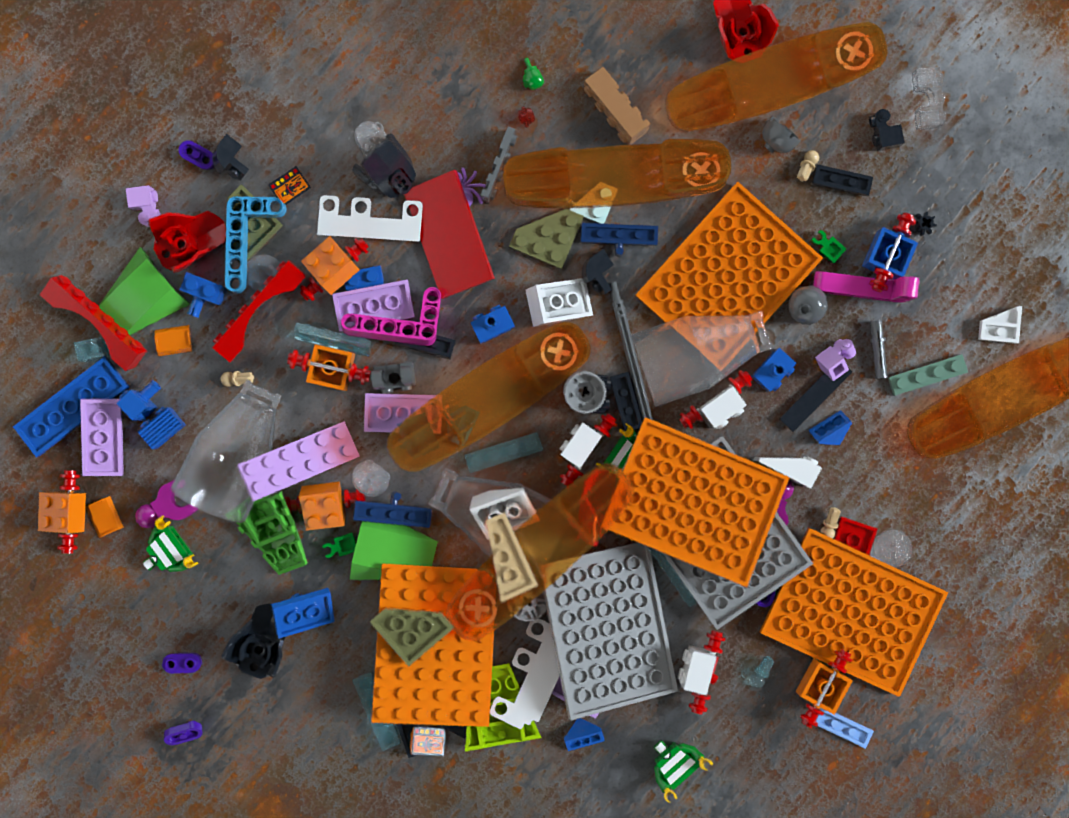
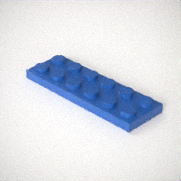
[13,356,129,457]

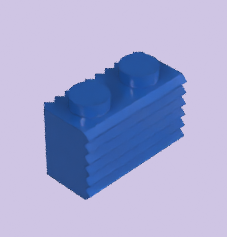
[138,407,186,450]

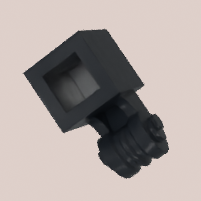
[869,109,905,151]

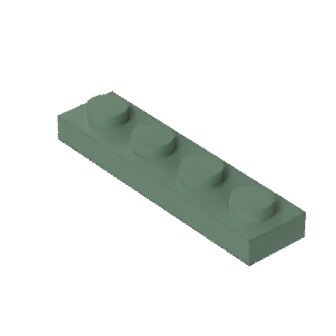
[888,354,968,396]

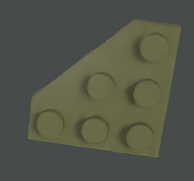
[228,184,283,263]
[509,209,584,270]
[370,608,454,667]

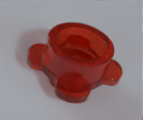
[518,106,535,128]

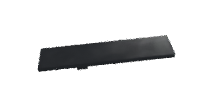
[780,368,852,432]

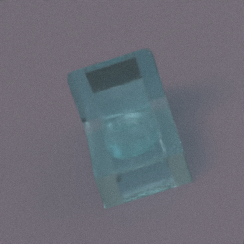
[73,337,110,362]

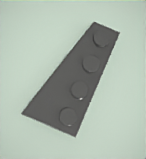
[481,126,518,204]

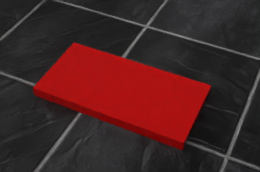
[404,170,495,299]

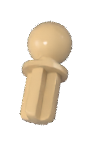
[797,150,819,182]
[221,371,254,387]
[820,507,841,539]

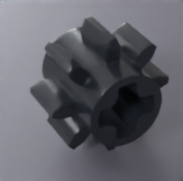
[913,212,937,236]

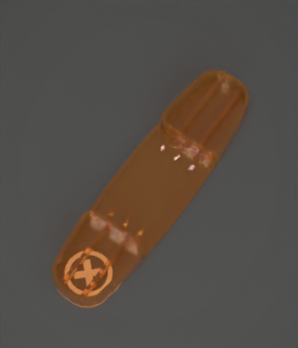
[665,22,888,132]
[503,139,731,208]
[386,322,590,472]
[907,336,1069,459]
[446,463,634,641]

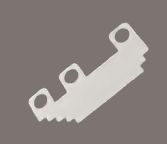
[490,618,560,729]

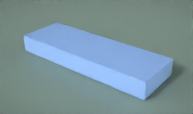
[816,707,874,749]

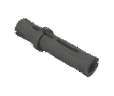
[870,320,888,379]

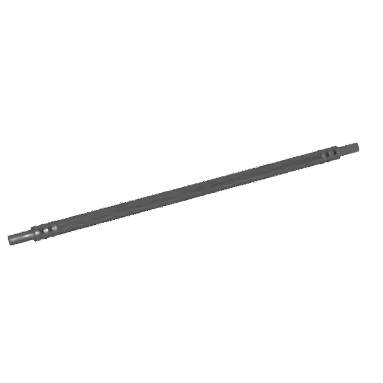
[609,282,653,421]

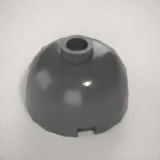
[762,116,801,153]
[789,286,828,325]

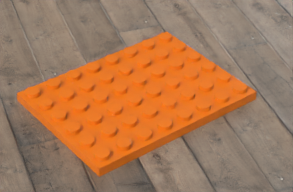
[635,182,823,372]
[600,417,790,587]
[759,528,949,697]
[371,564,497,727]

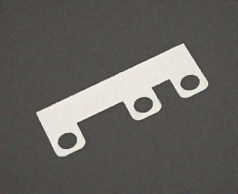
[317,195,423,241]

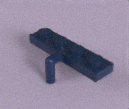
[581,223,658,257]
[353,491,432,528]

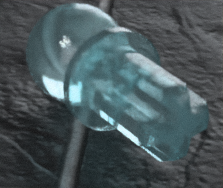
[749,656,774,688]

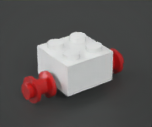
[679,370,753,430]
[560,413,618,488]
[678,630,726,715]

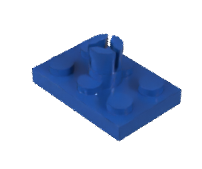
[271,588,335,639]

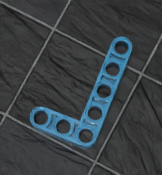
[225,197,287,293]

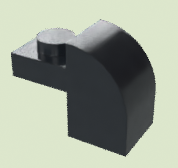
[212,134,249,181]
[582,249,614,295]

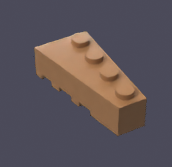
[583,67,650,146]

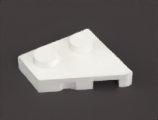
[978,306,1022,344]

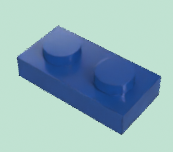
[345,265,384,291]

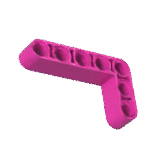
[813,272,919,303]
[341,287,441,346]

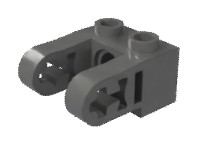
[371,362,416,394]

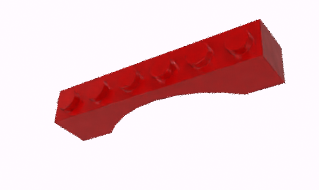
[212,260,307,363]
[40,275,147,371]

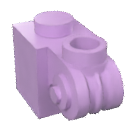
[126,185,160,227]
[815,339,856,381]

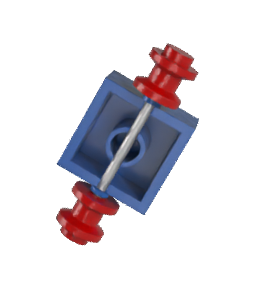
[862,213,918,293]

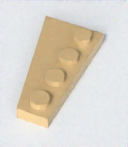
[486,512,538,602]

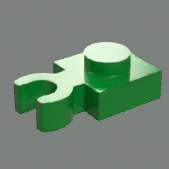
[811,230,846,264]
[322,532,357,558]

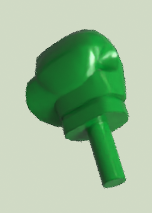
[522,57,544,90]

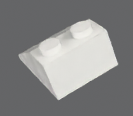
[525,278,593,327]
[753,457,822,488]
[469,488,540,540]

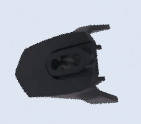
[352,133,416,198]
[221,603,285,679]

